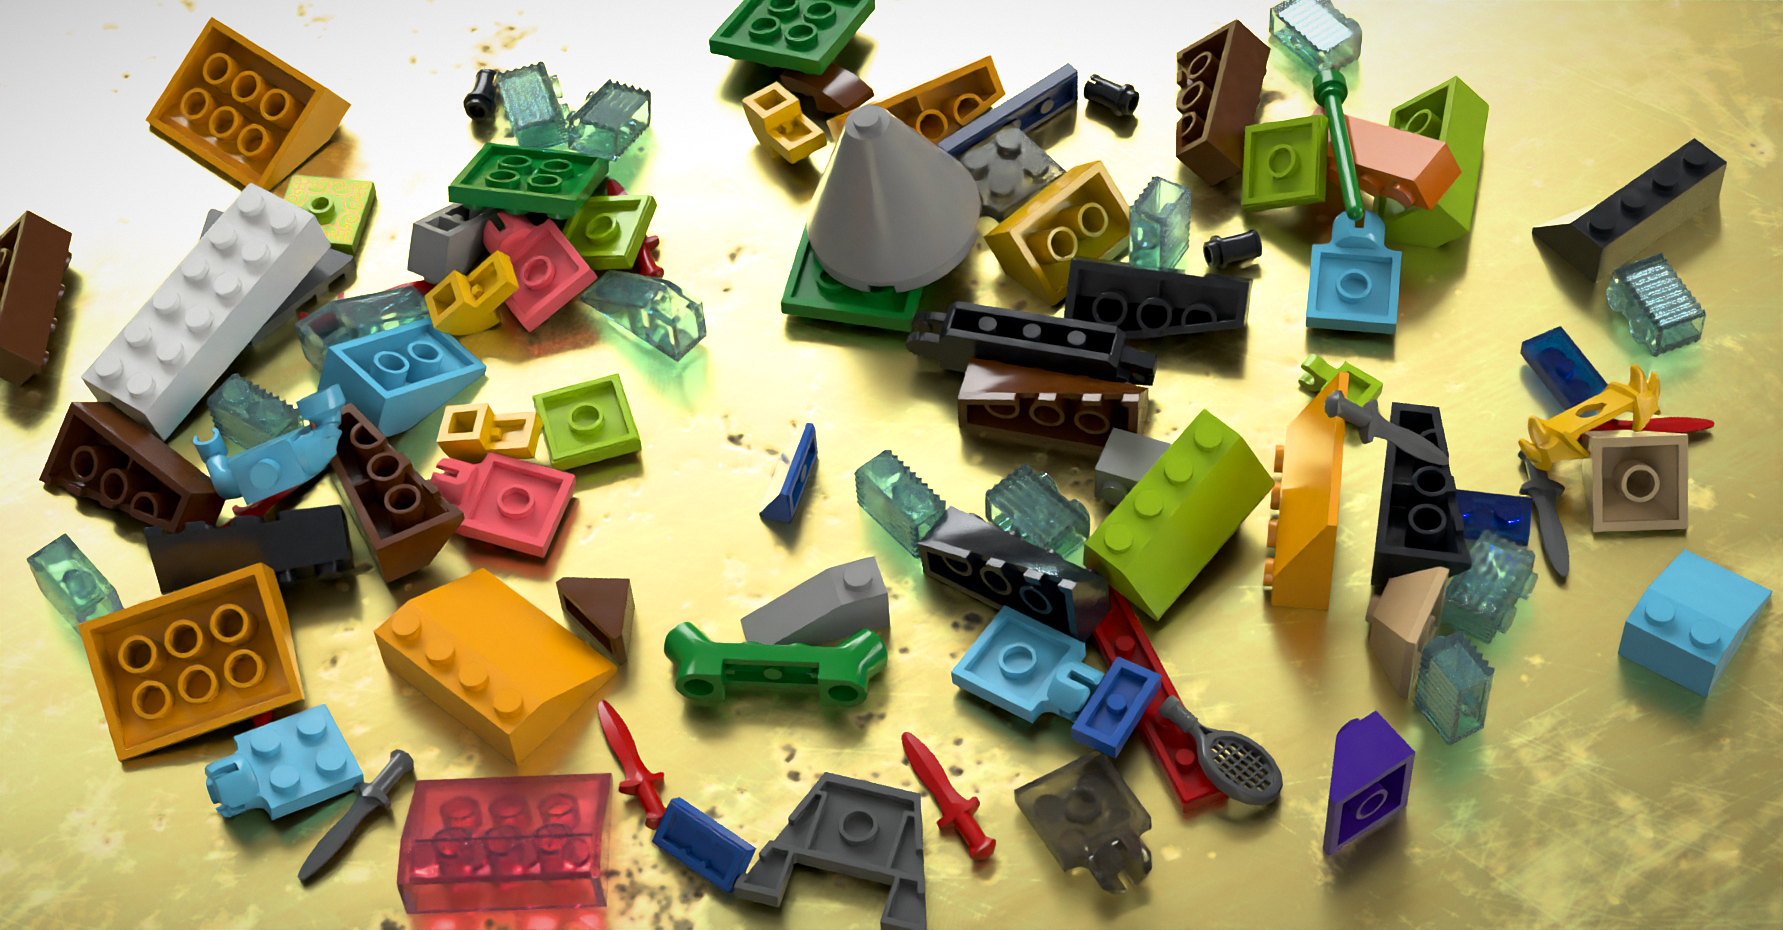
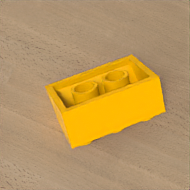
[983,160,1145,306]

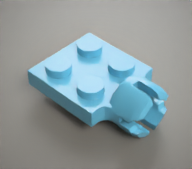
[1305,210,1402,334]
[951,605,1105,723]
[204,703,364,820]

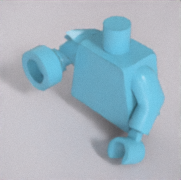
[193,384,346,505]

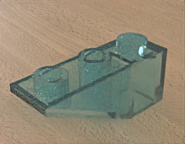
[580,269,707,362]
[295,285,430,374]

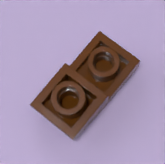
[780,63,875,116]

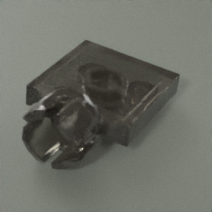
[955,123,1067,224]
[1014,750,1152,894]

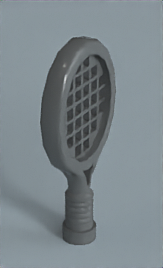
[1158,695,1283,806]

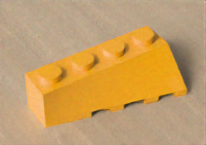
[826,55,1006,145]

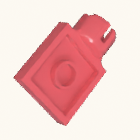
[483,211,598,333]
[430,452,576,558]

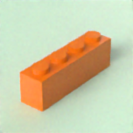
[1310,107,1462,211]

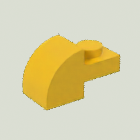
[742,82,827,164]
[425,250,519,335]
[437,403,543,464]

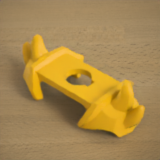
[1518,364,1661,471]

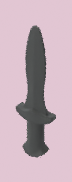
[1324,390,1449,465]
[1518,450,1569,577]
[298,749,415,881]

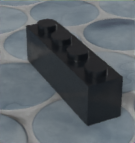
[1532,138,1727,284]
[1064,256,1253,340]
[1370,402,1472,587]
[144,504,355,595]
[918,505,1111,643]

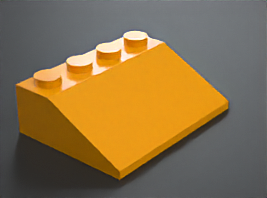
[145,16,352,191]
[1263,372,1349,611]
[78,562,305,762]
[373,568,618,766]

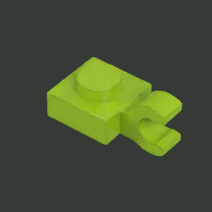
[1298,353,1384,407]

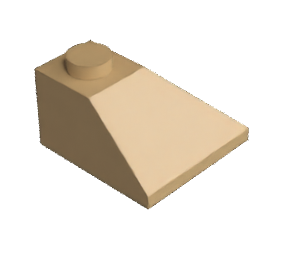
[1582,430,1688,532]
[1365,566,1449,699]

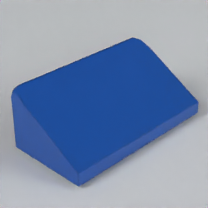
[759,422,818,523]

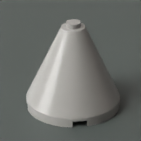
[807,105,982,293]

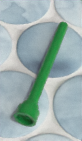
[1311,70,1364,221]

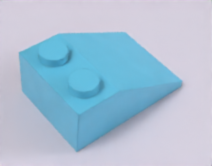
[317,317,487,437]
[1618,549,1772,698]

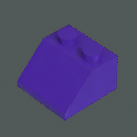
[1323,710,1415,856]

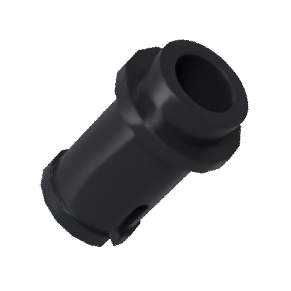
[463,68,502,121]
[1083,73,1140,116]
[1203,229,1262,270]

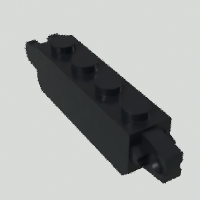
[905,301,1157,386]

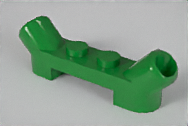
[663,621,888,707]

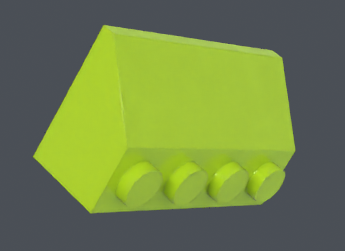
[1372,75,1490,248]
[1082,408,1275,621]

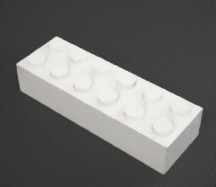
[80,182,331,442]

